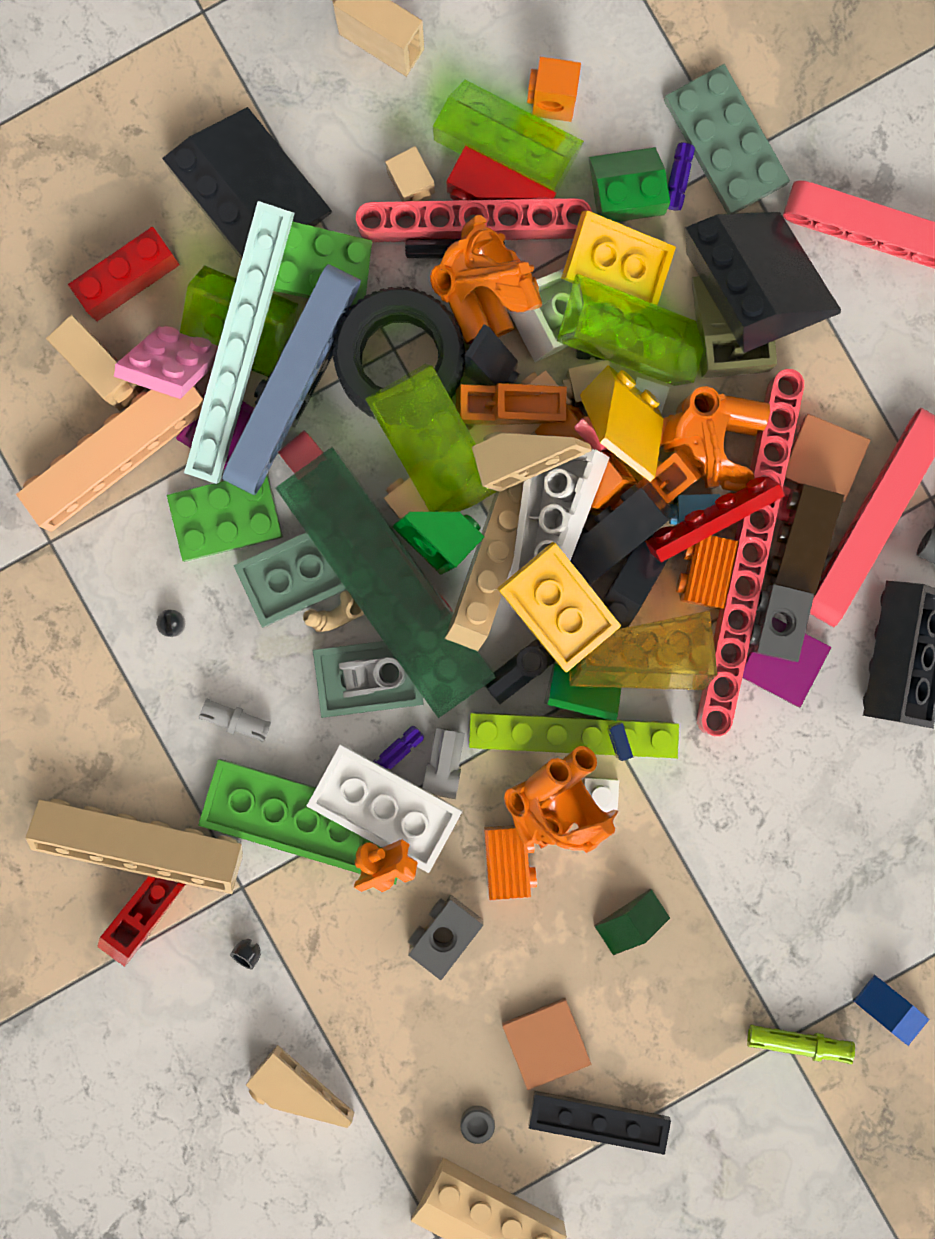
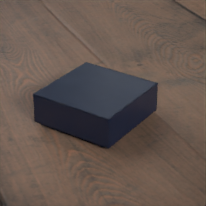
[607,722,634,761]

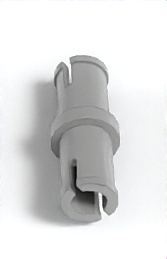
[199,699,271,742]

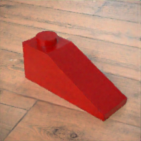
[446,145,557,201]
[97,876,186,967]

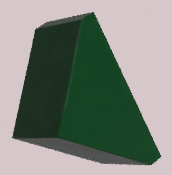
[594,889,670,955]

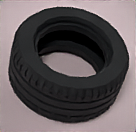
[333,286,465,425]

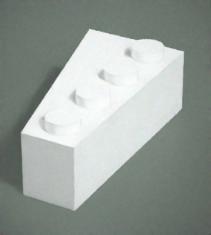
[511,449,610,576]

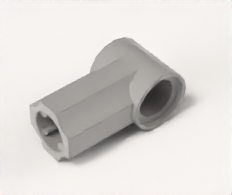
[423,728,465,799]

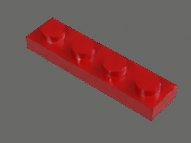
[645,476,785,562]

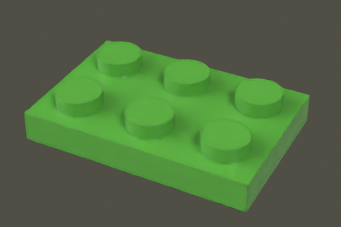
[273,222,372,308]
[167,474,283,562]

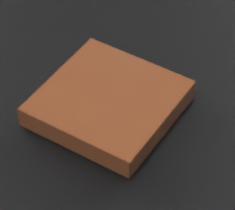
[785,414,871,503]
[502,998,592,1090]

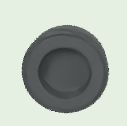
[460,1106,495,1144]

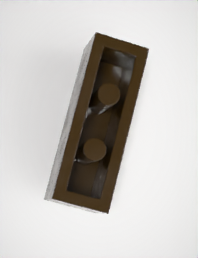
[767,484,845,595]

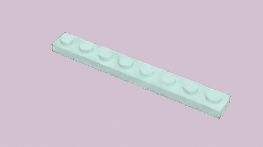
[184,201,295,484]

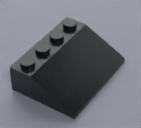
[162,107,332,260]
[685,212,841,353]

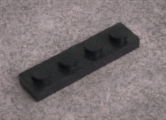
[528,1091,671,1155]

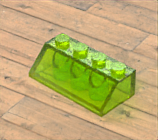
[433,79,584,194]
[557,274,703,386]
[365,363,498,512]

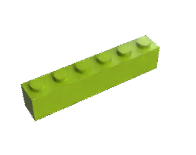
[469,712,679,759]

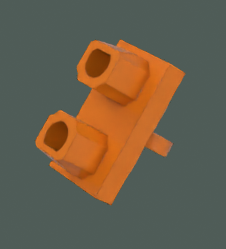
[354,839,418,892]

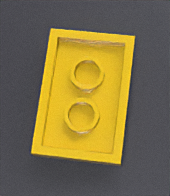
[561,211,676,313]
[497,542,621,672]

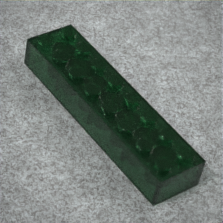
[275,447,497,718]

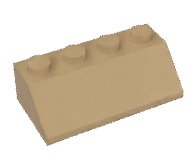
[411,1158,567,1239]

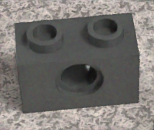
[750,584,814,662]
[408,895,484,980]

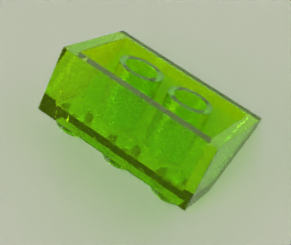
[180,265,299,377]

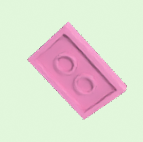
[114,326,218,399]

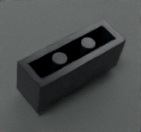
[570,482,676,585]

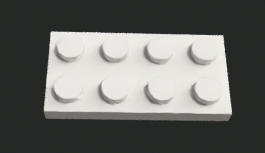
[307,744,462,873]

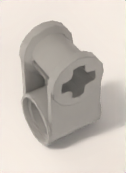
[338,657,407,698]

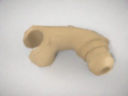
[303,591,366,632]

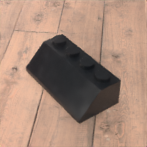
[863,580,935,729]

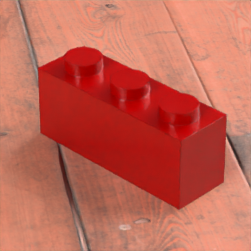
[68,226,180,322]

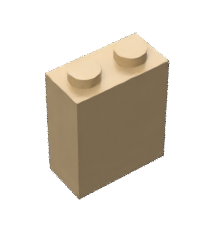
[332,0,424,77]
[46,315,144,411]

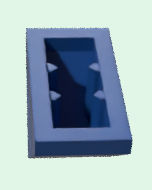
[853,974,930,1046]

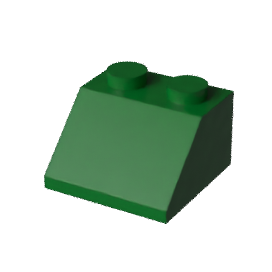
[589,147,670,222]
[392,512,485,575]
[544,662,623,721]

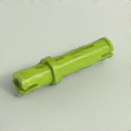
[747,1024,855,1064]

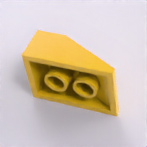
[580,365,664,482]

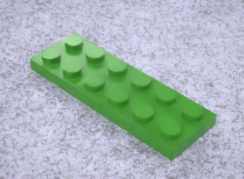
[198,759,398,885]

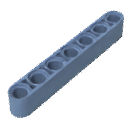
[222,264,361,495]

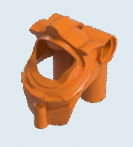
[430,215,542,345]
[660,386,770,492]
[504,746,618,853]

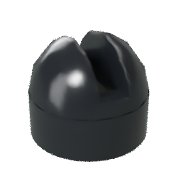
[156,610,185,637]
[230,939,261,970]

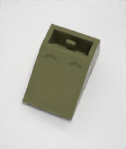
[692,276,777,378]

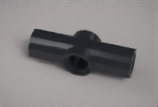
[481,639,556,705]

